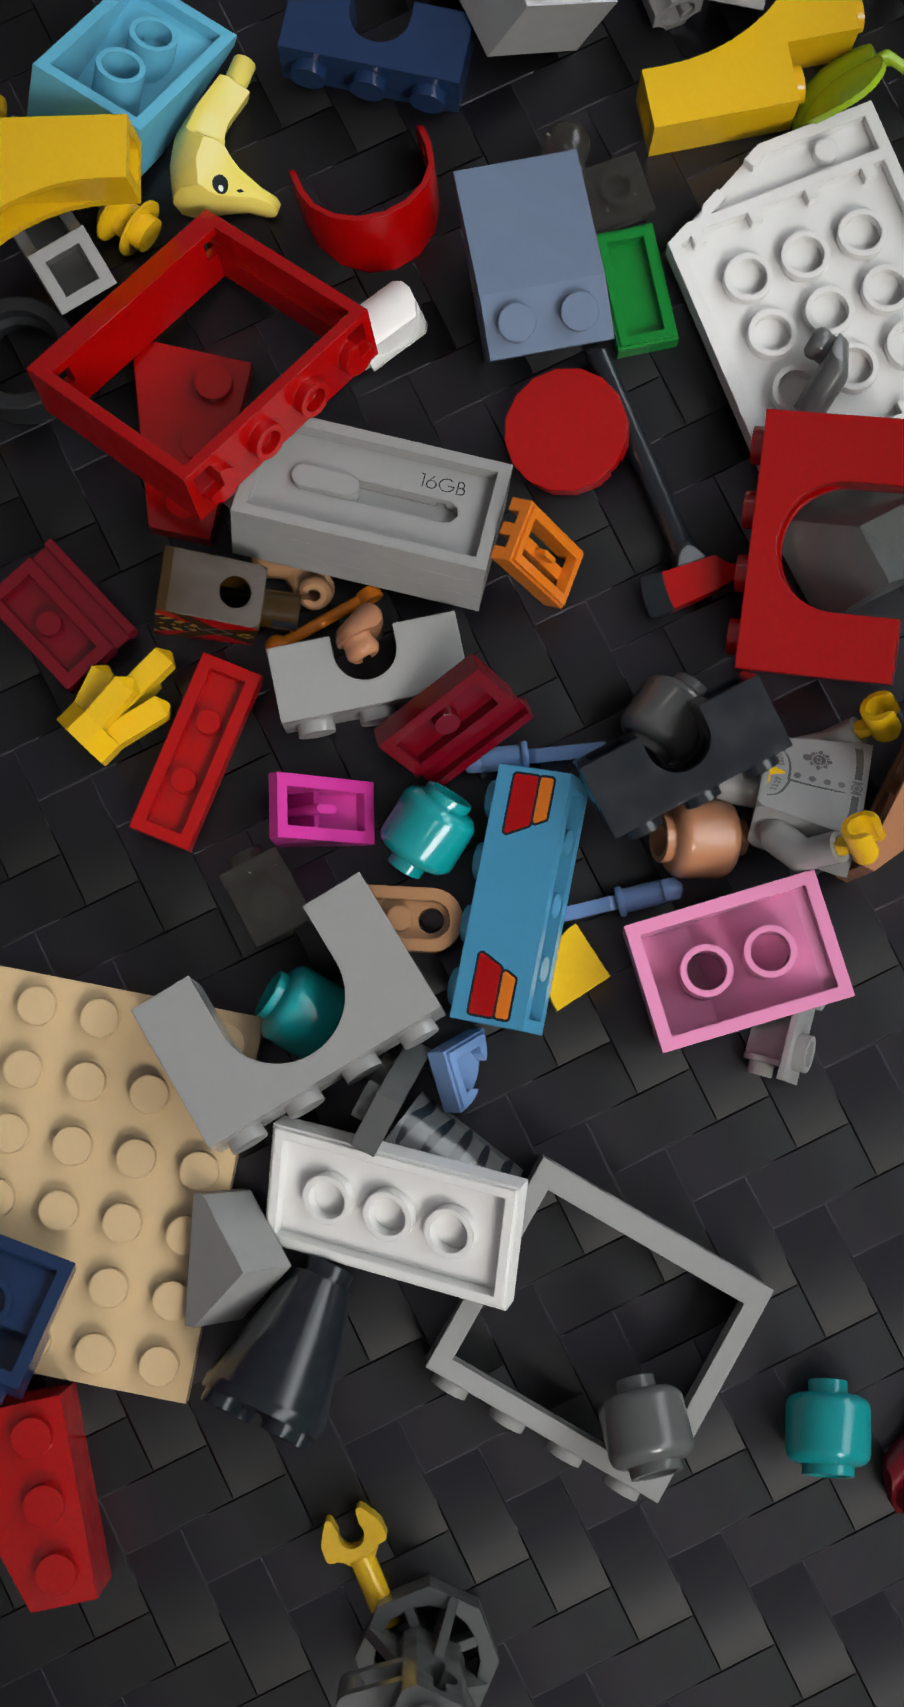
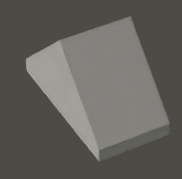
[185,1188,291,1328]

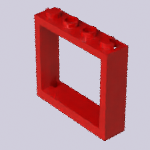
[26,209,378,521]

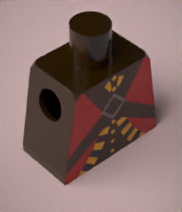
[154,545,301,645]

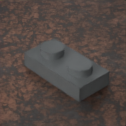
[350,1043,432,1157]

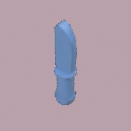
[465,741,606,773]
[564,877,684,923]

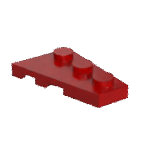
[133,341,254,547]

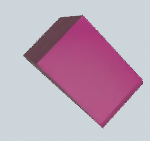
[269,772,375,848]

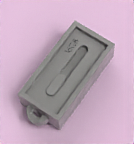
[223,418,513,611]

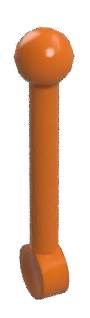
[265,585,383,653]

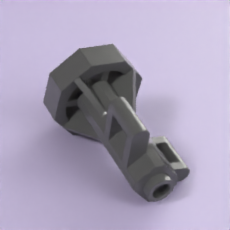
[336,1575,499,1707]

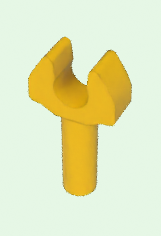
[321,1501,402,1629]

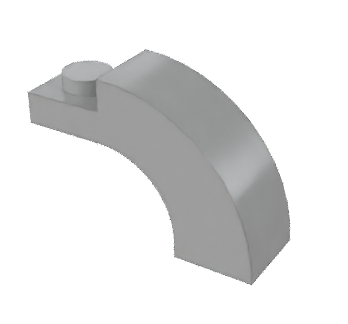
[11,115,117,315]

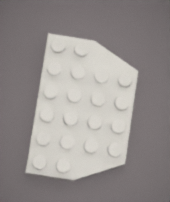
[665,100,904,472]

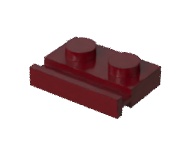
[0,538,139,694]
[373,653,534,786]

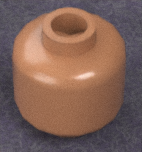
[649,798,749,879]

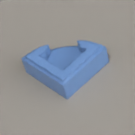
[427,1028,487,1113]

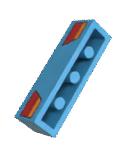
[447,763,588,1036]

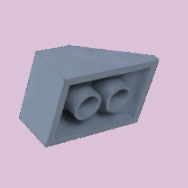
[453,149,615,363]

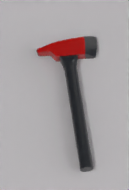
[586,348,736,620]

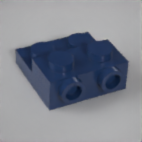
[0,1234,76,1405]

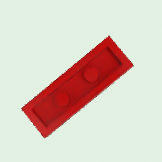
[129,652,264,853]

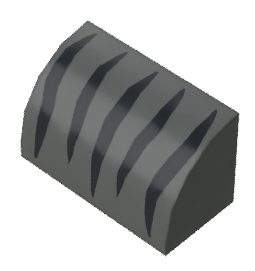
[384,1091,523,1177]

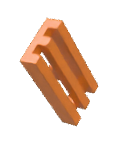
[490,497,584,609]

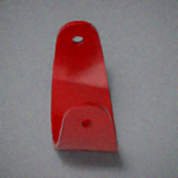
[288,124,440,273]

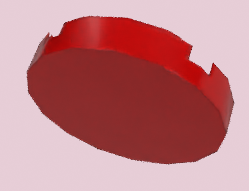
[505,368,630,495]

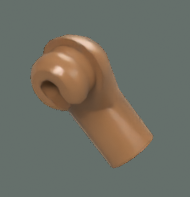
[252,558,335,610]

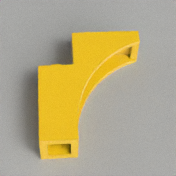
[636,0,865,157]
[0,114,142,246]

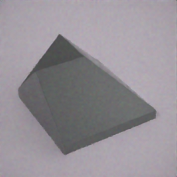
[782,490,904,614]

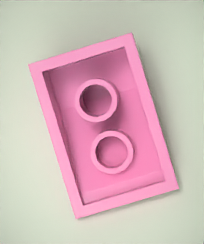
[622,870,855,1054]

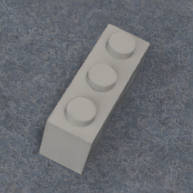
[266,611,465,739]

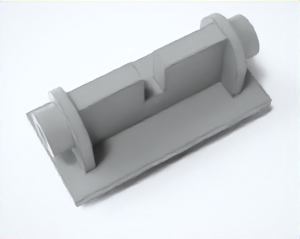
[743,1005,825,1085]

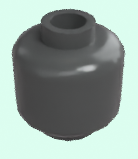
[620,672,707,766]
[598,1373,694,1482]

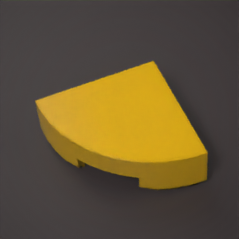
[549,923,611,1012]

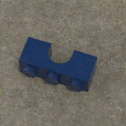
[277,0,475,114]

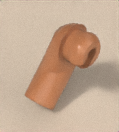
[335,603,384,664]

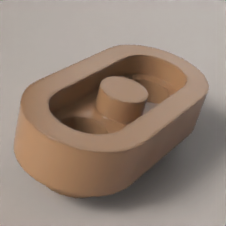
[367,884,462,953]

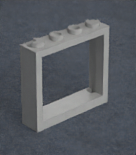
[426,1154,774,1503]

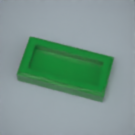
[596,223,679,359]

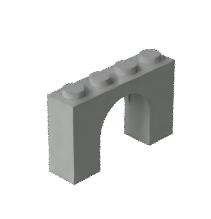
[131,872,446,1155]

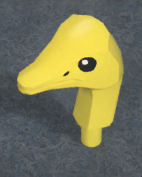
[170,54,281,218]

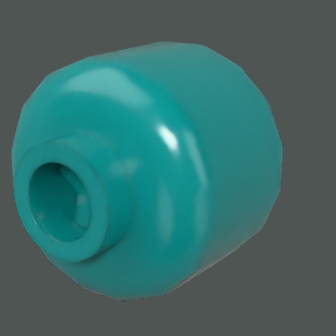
[381,780,475,879]
[255,966,345,1059]
[785,1378,871,1479]

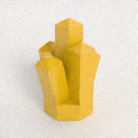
[56,647,176,767]

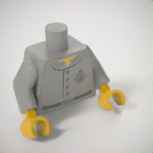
[716,690,902,878]

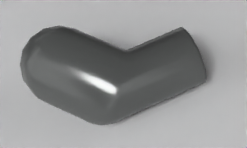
[793,327,849,413]

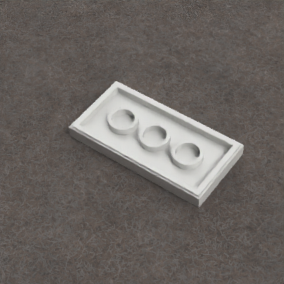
[266,1115,528,1311]

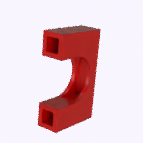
[726,409,904,686]

